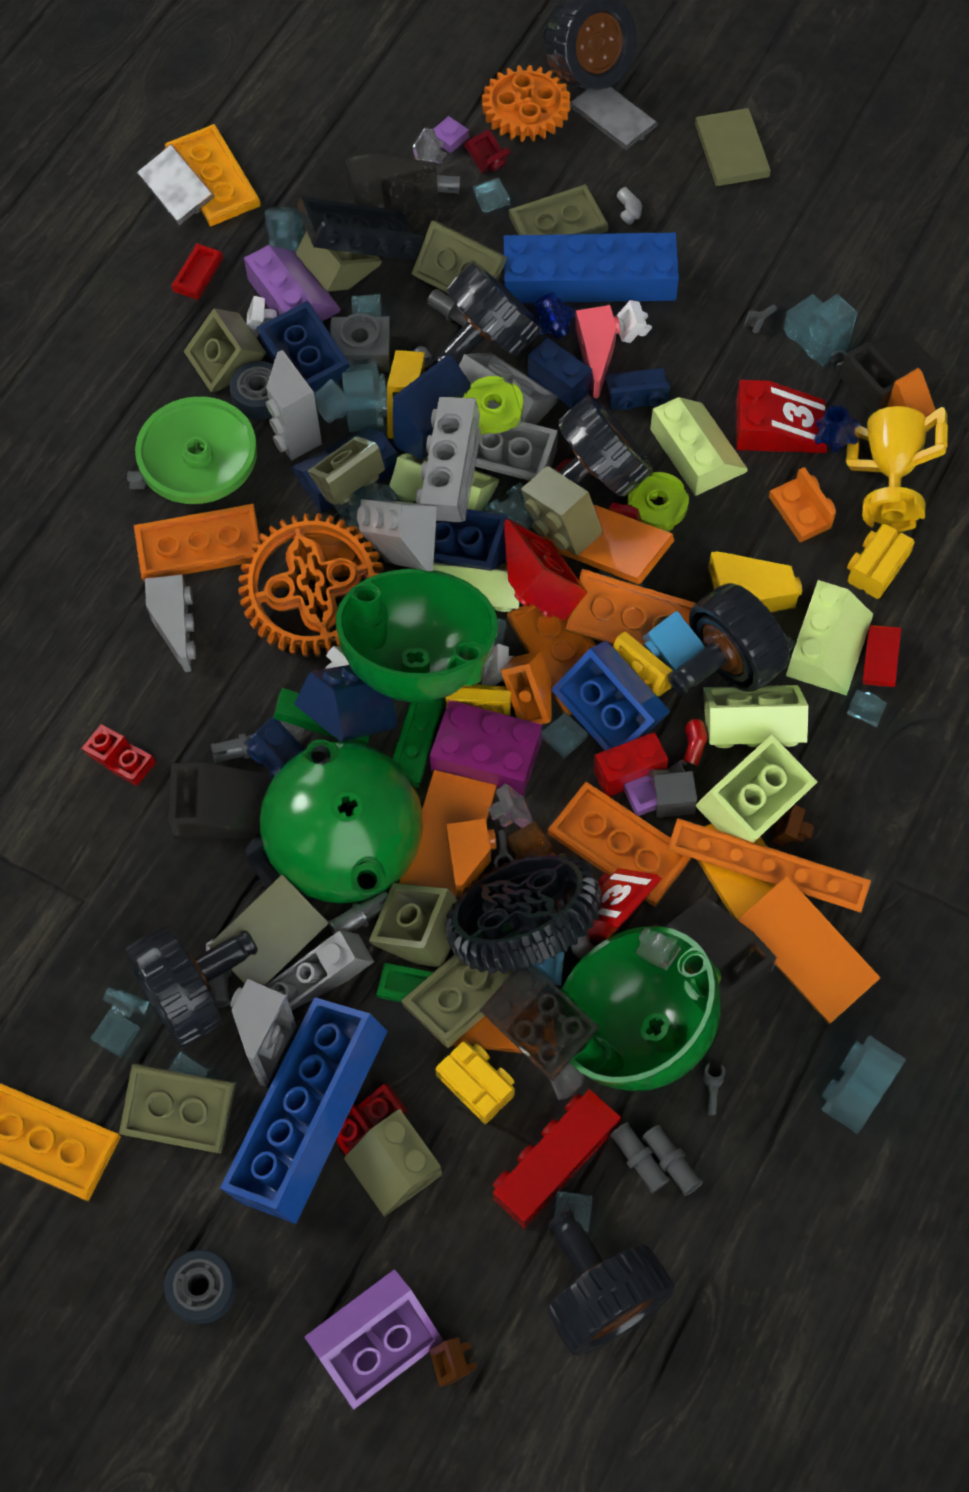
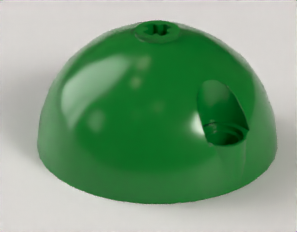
[336,569,498,702]
[260,739,423,903]
[555,926,721,1091]

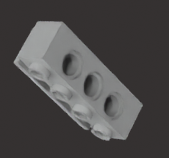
[416,397,481,522]

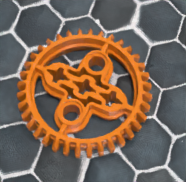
[238,513,384,657]

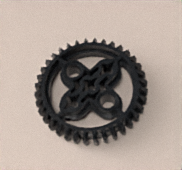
[444,852,602,974]

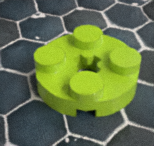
[463,376,524,435]
[627,472,689,532]

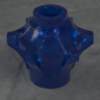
[534,292,575,339]
[814,406,860,452]

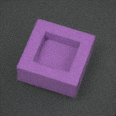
[430,116,469,153]
[623,775,657,816]

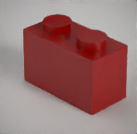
[594,732,668,797]

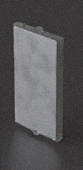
[570,87,658,150]
[136,144,215,226]

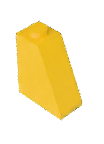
[387,350,425,439]
[708,551,802,612]

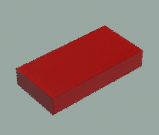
[171,243,223,300]

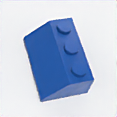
[551,641,671,751]

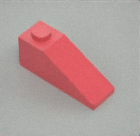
[575,305,620,398]

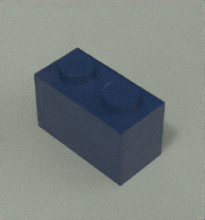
[528,338,592,408]

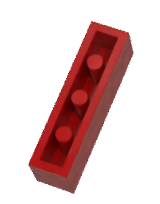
[492,1089,621,1229]

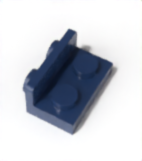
[605,368,670,410]
[244,716,318,780]

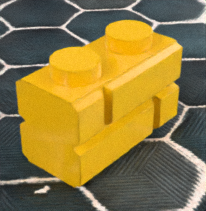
[847,524,915,599]
[435,1040,515,1124]

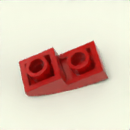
[863,625,901,687]
[81,724,156,786]
[336,1084,408,1155]

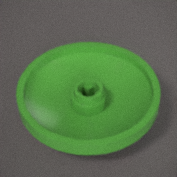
[135,397,257,504]

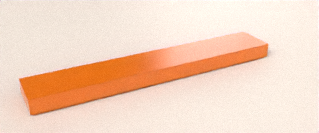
[667,818,871,913]

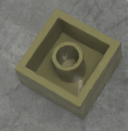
[521,466,603,556]

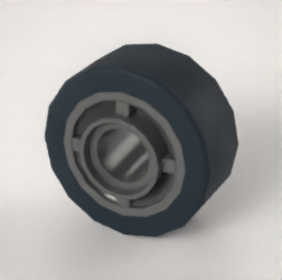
[230,361,273,420]
[164,1250,237,1325]

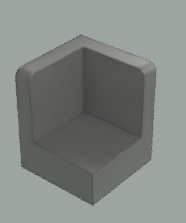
[653,771,697,818]

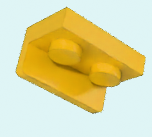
[613,632,673,697]
[445,684,512,716]

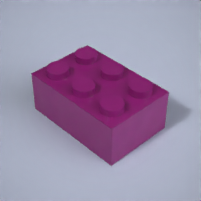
[430,701,542,797]

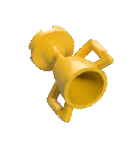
[846,406,948,532]

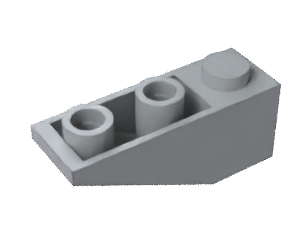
[145,575,196,672]
[265,930,374,1011]

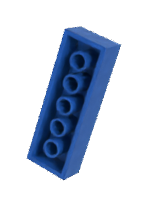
[504,232,679,303]
[220,997,388,1224]

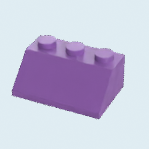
[244,245,340,321]
[305,1269,444,1410]

